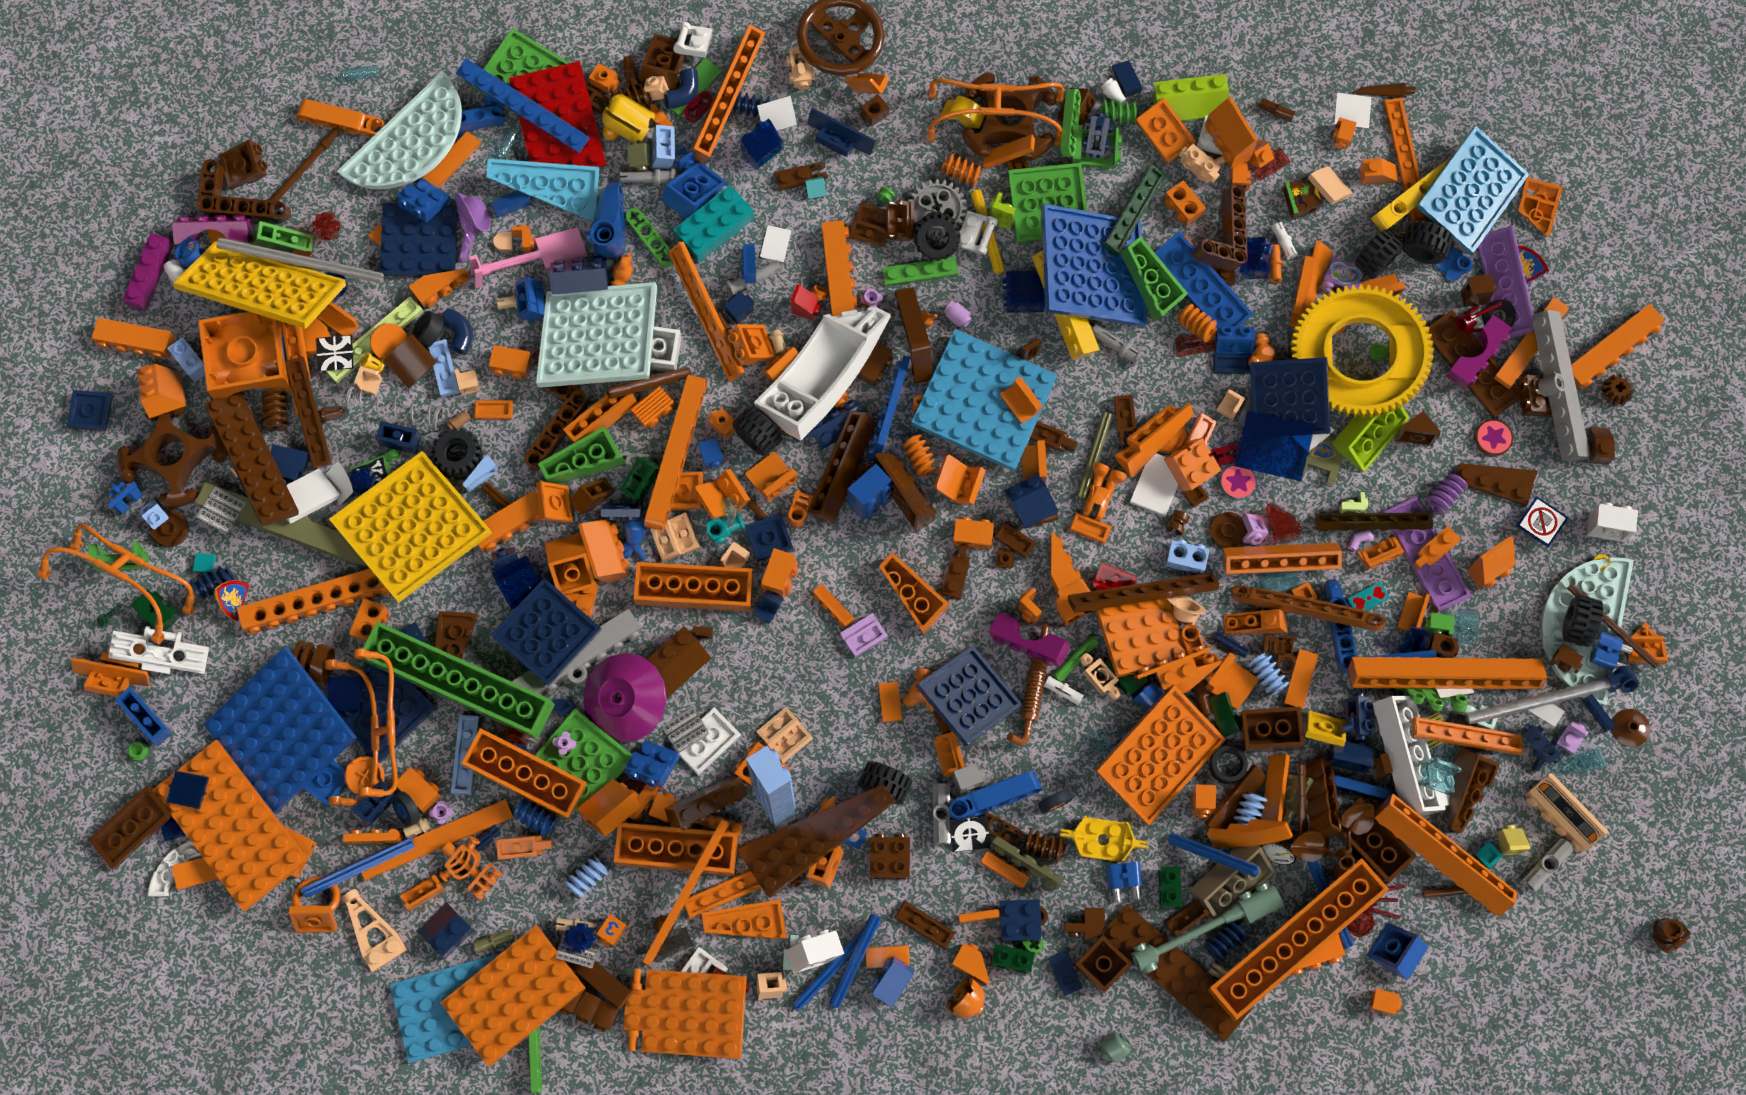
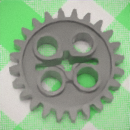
[908,179,967,239]

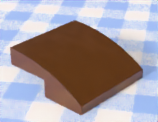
[849,202,887,247]
[383,334,437,388]

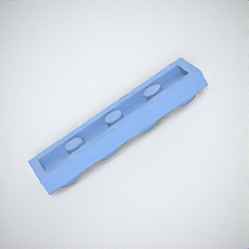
[451,715,480,795]

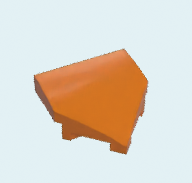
[302,318,331,357]
[1626,622,1668,664]

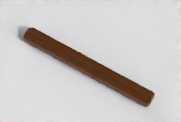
[606,367,691,399]

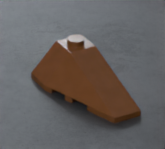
[1448,748,1500,833]

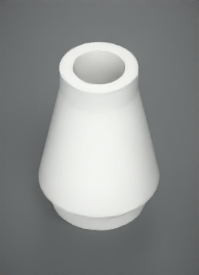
[1100,78,1126,104]

